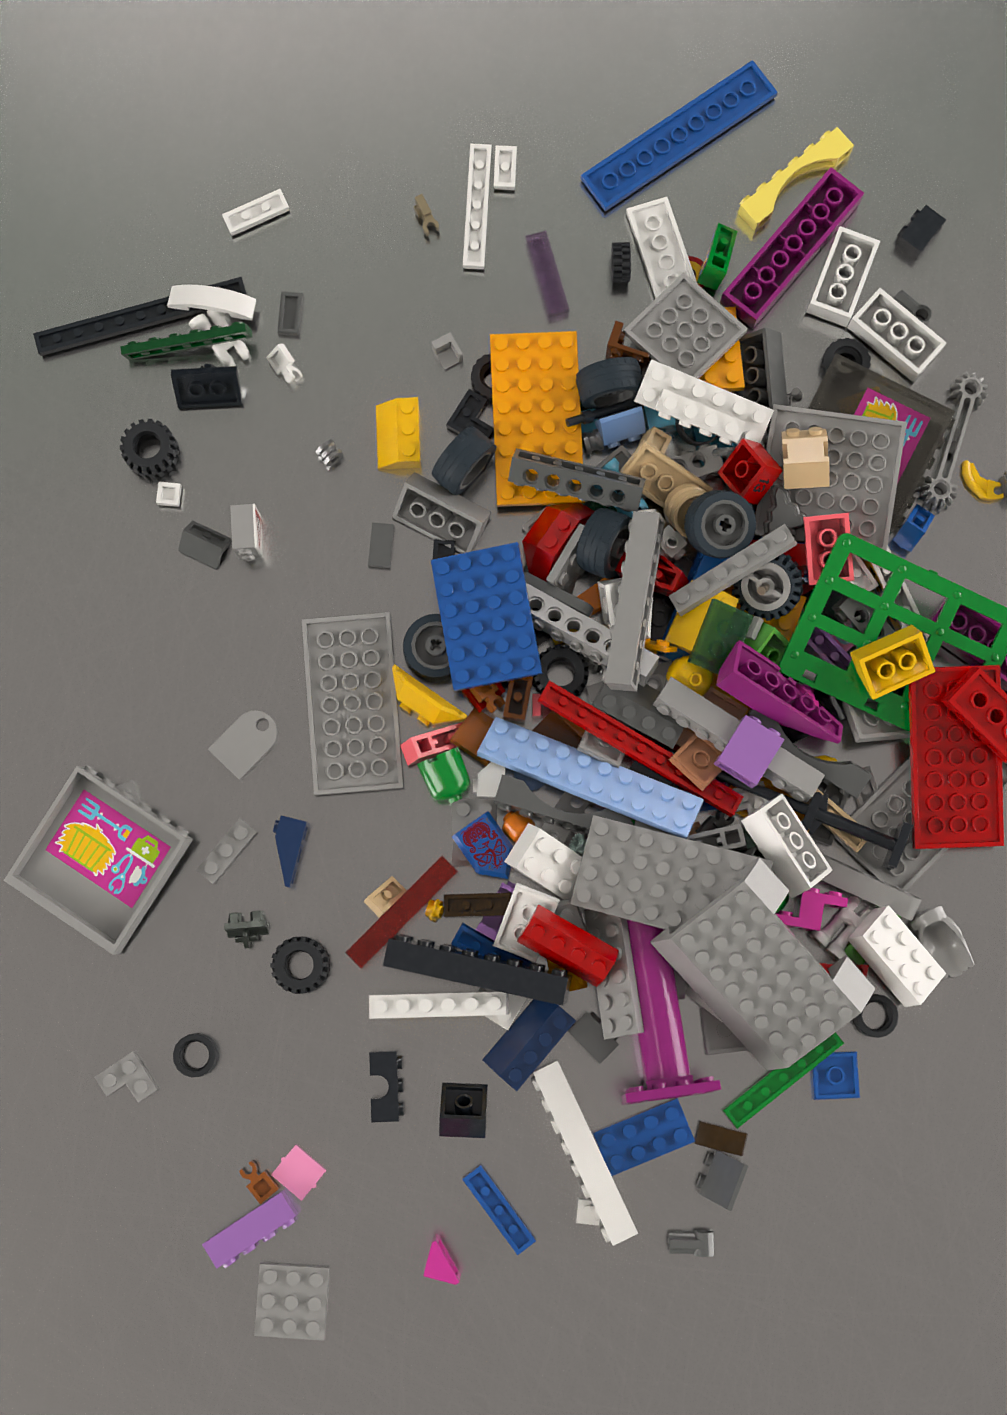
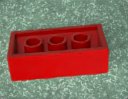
[516,904,619,987]

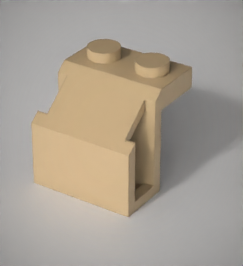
[781,427,830,489]

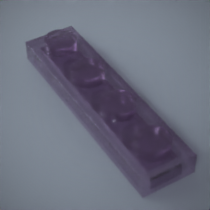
[525,231,570,318]

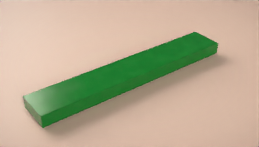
[723,1032,844,1129]

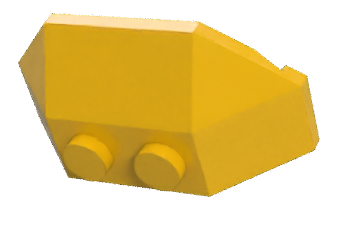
[392,664,467,727]

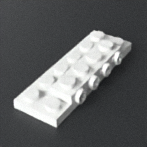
[634,359,774,446]

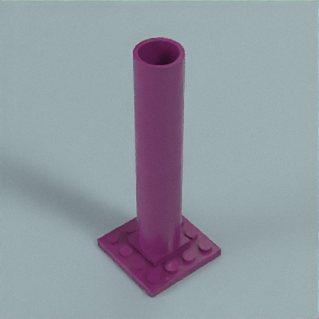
[621,920,721,1105]

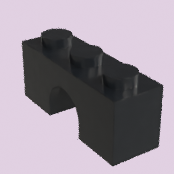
[369,1050,404,1123]

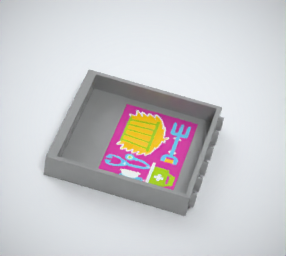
[3,765,193,955]

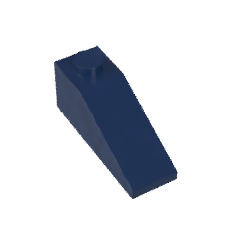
[273,815,309,889]

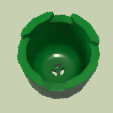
[417,747,470,804]

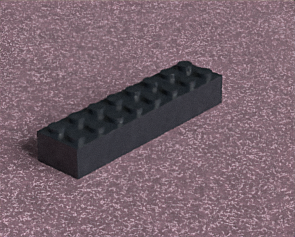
[383,934,573,1006]

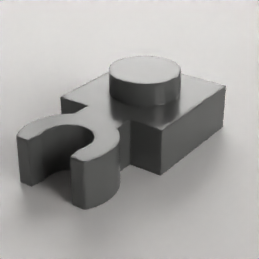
[695,810,735,833]

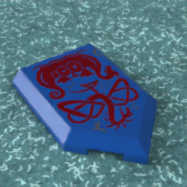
[452,811,513,879]

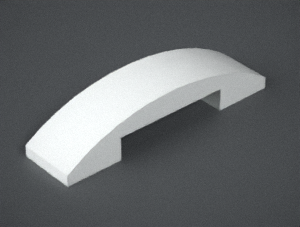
[167,285,256,320]

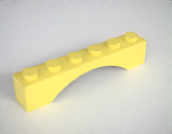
[738,127,854,232]

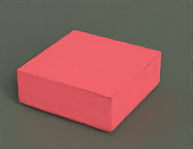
[532,694,541,719]

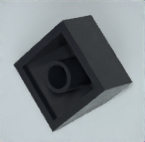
[439,1083,488,1138]

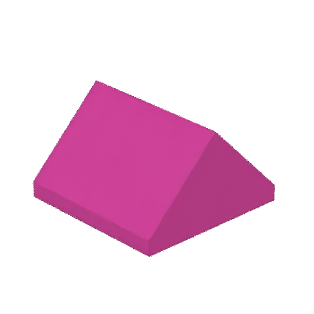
[423,1234,461,1285]

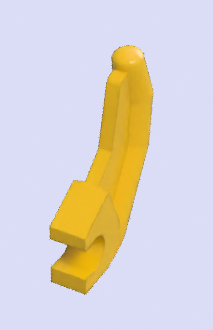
[961,460,1004,502]

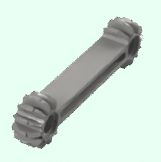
[920,372,988,510]

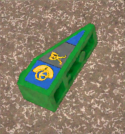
[697,223,738,291]

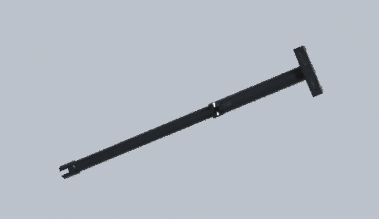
[655,742,913,870]

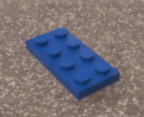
[593,1098,695,1176]

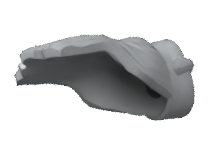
[911,906,974,980]

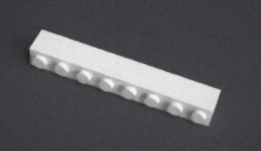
[531,1061,638,1246]

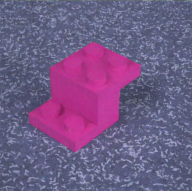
[776,888,848,932]

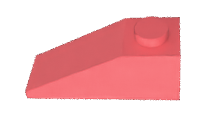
[400,722,463,766]

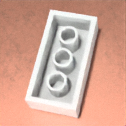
[806,226,880,327]
[847,288,947,382]
[741,793,833,899]
[504,823,585,912]
[847,905,946,1007]

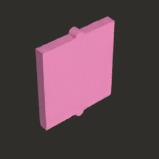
[271,1145,326,1201]

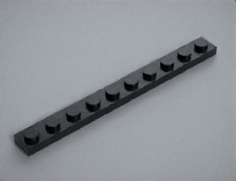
[33,276,247,356]

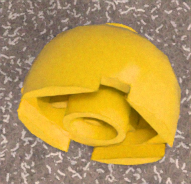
[666,655,712,696]

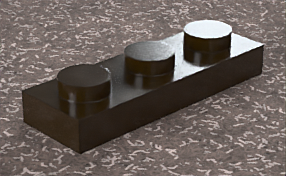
[443,892,512,918]

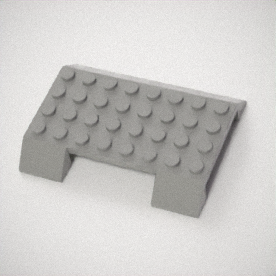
[650,856,875,1070]

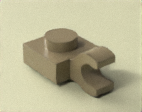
[413,194,439,236]

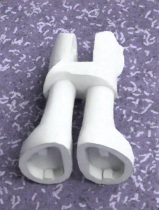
[189,310,249,367]
[809,896,873,961]

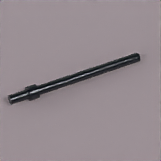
[565,399,642,427]

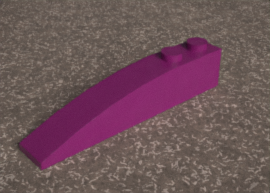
[716,640,843,744]

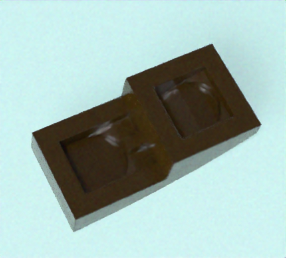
[695,1121,748,1156]

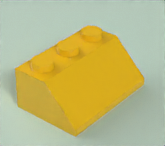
[376,397,421,470]
[665,580,739,661]
[850,625,935,700]

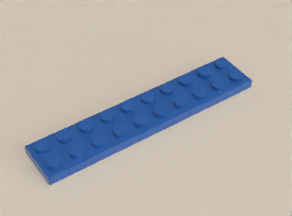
[580,60,778,211]

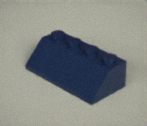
[482,999,576,1091]

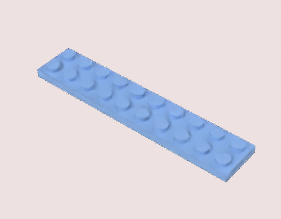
[477,717,704,839]

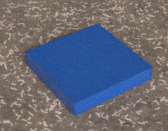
[811,1051,860,1100]

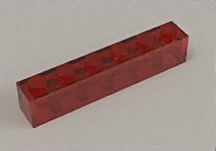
[345,856,459,969]

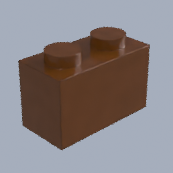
[503,676,533,724]

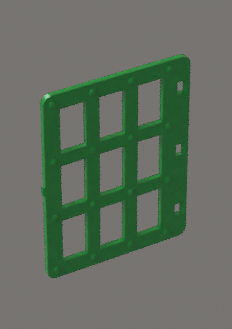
[779,533,1007,732]

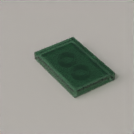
[687,599,754,675]

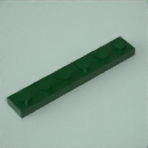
[120,322,252,360]

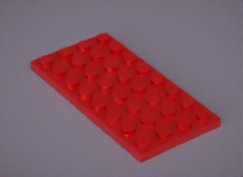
[909,665,1004,849]

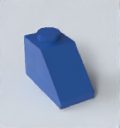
[893,504,935,552]

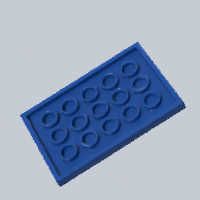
[431,542,543,691]

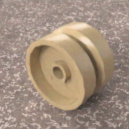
[664,484,706,538]

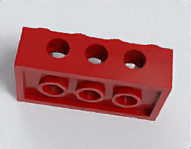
[940,667,1007,763]

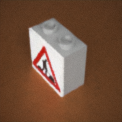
[230,504,263,561]

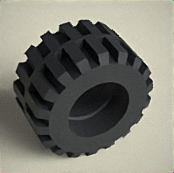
[120,419,179,479]
[533,644,589,697]
[270,936,330,994]

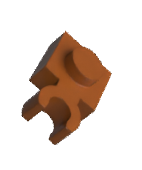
[469,684,505,713]
[239,1161,279,1205]

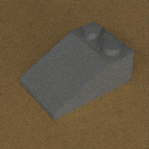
[696,1149,749,1211]

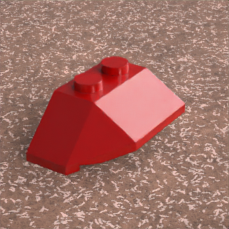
[522,503,595,582]

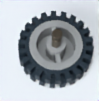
[732,554,804,621]

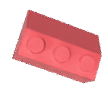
[803,513,854,585]

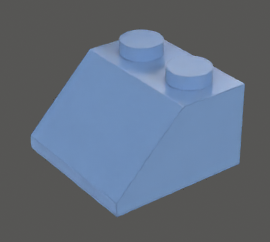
[594,406,646,449]

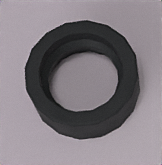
[853,994,899,1038]
[173,1033,218,1078]

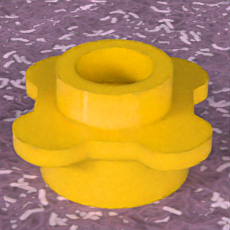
[425,899,444,922]

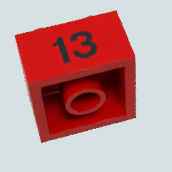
[717,438,783,505]

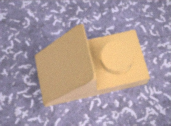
[364,876,408,918]

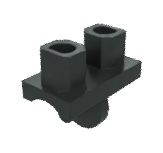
[224,910,268,949]

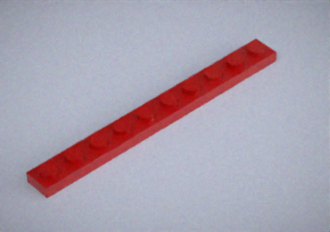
[537,680,744,817]

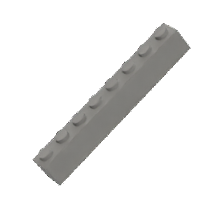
[603,512,665,692]
[653,677,825,803]

